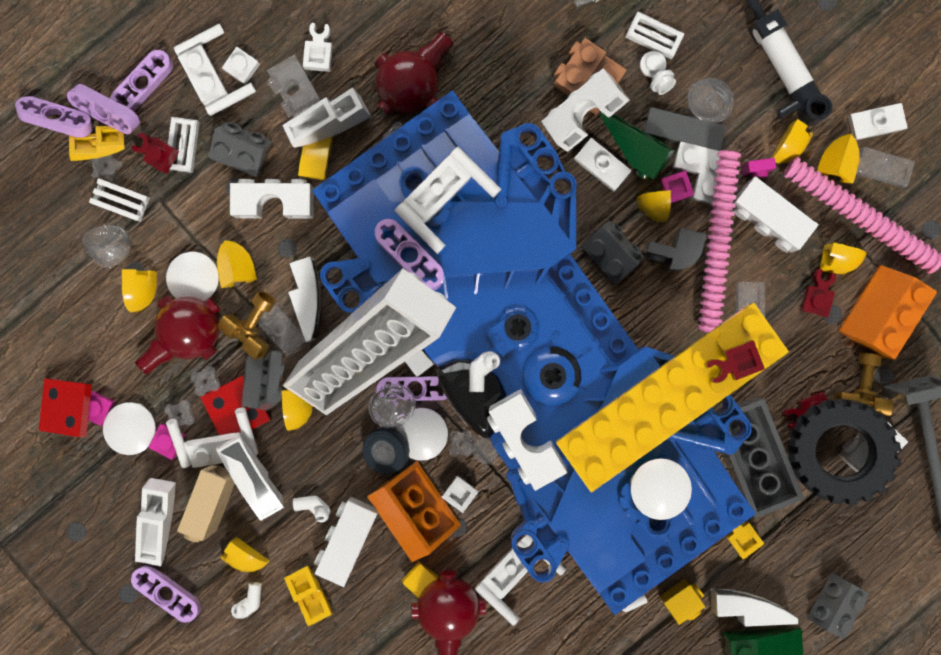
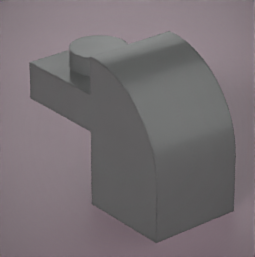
[643,228,707,272]

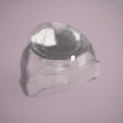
[687,78,735,122]
[82,225,132,268]
[368,384,416,428]

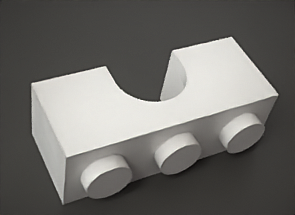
[541,68,630,152]
[230,179,314,219]
[487,389,567,491]

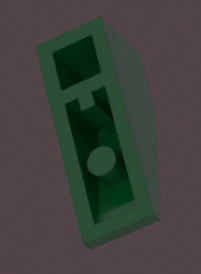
[600,112,675,180]
[722,627,804,655]

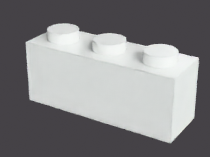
[733,176,818,252]
[314,497,378,587]

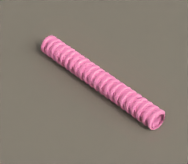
[698,150,741,332]
[783,157,941,274]

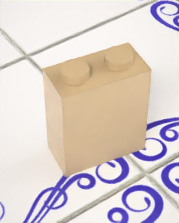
[177,464,235,542]

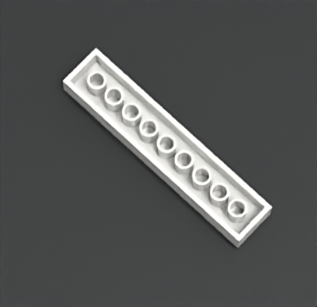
[283,269,456,415]

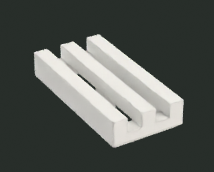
[625,12,684,60]
[168,117,200,173]
[89,178,150,222]

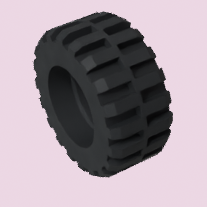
[787,399,901,505]

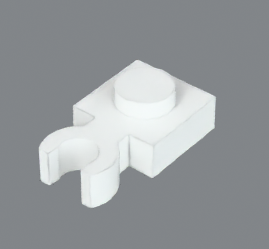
[303,23,333,72]

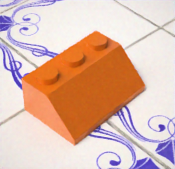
[838,265,937,359]
[367,461,461,562]

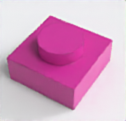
[741,158,776,179]
[659,171,694,204]
[88,391,116,426]
[148,423,186,460]

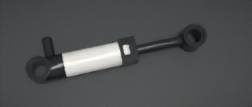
[745,0,832,126]

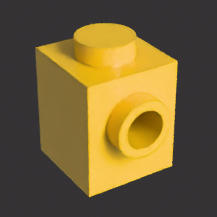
[659,579,705,625]

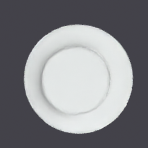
[640,51,666,78]
[650,70,676,95]

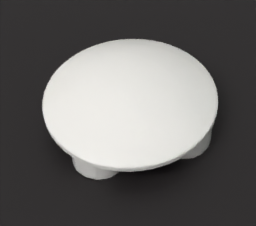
[166,252,219,301]
[103,403,157,455]
[396,408,448,460]
[630,459,692,520]

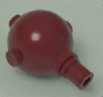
[375,32,454,116]
[135,295,221,375]
[411,570,486,655]

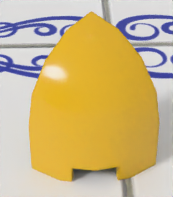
[771,119,813,164]
[817,134,860,183]
[637,190,671,222]
[217,240,257,288]
[819,243,867,274]
[122,269,157,313]
[282,389,313,431]
[220,537,270,572]

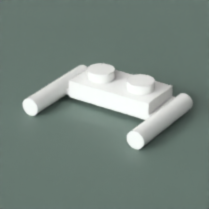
[173,23,256,116]
[394,147,501,254]
[166,407,258,468]
[475,535,567,626]

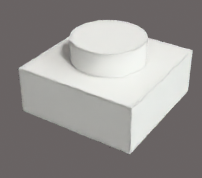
[222,47,260,85]
[442,475,479,513]

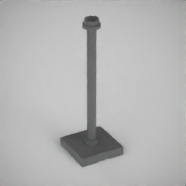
[882,375,941,542]

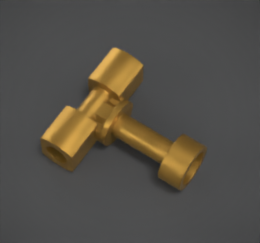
[218,291,276,360]
[834,353,893,416]

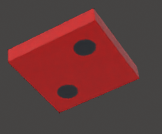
[200,375,272,435]
[38,379,92,437]

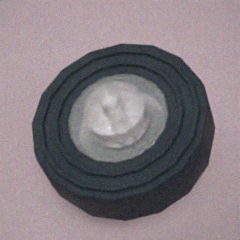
[362,427,410,475]

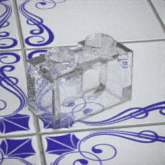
[267,55,321,118]

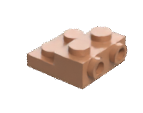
[554,38,627,115]

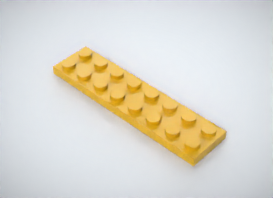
[555,303,789,493]

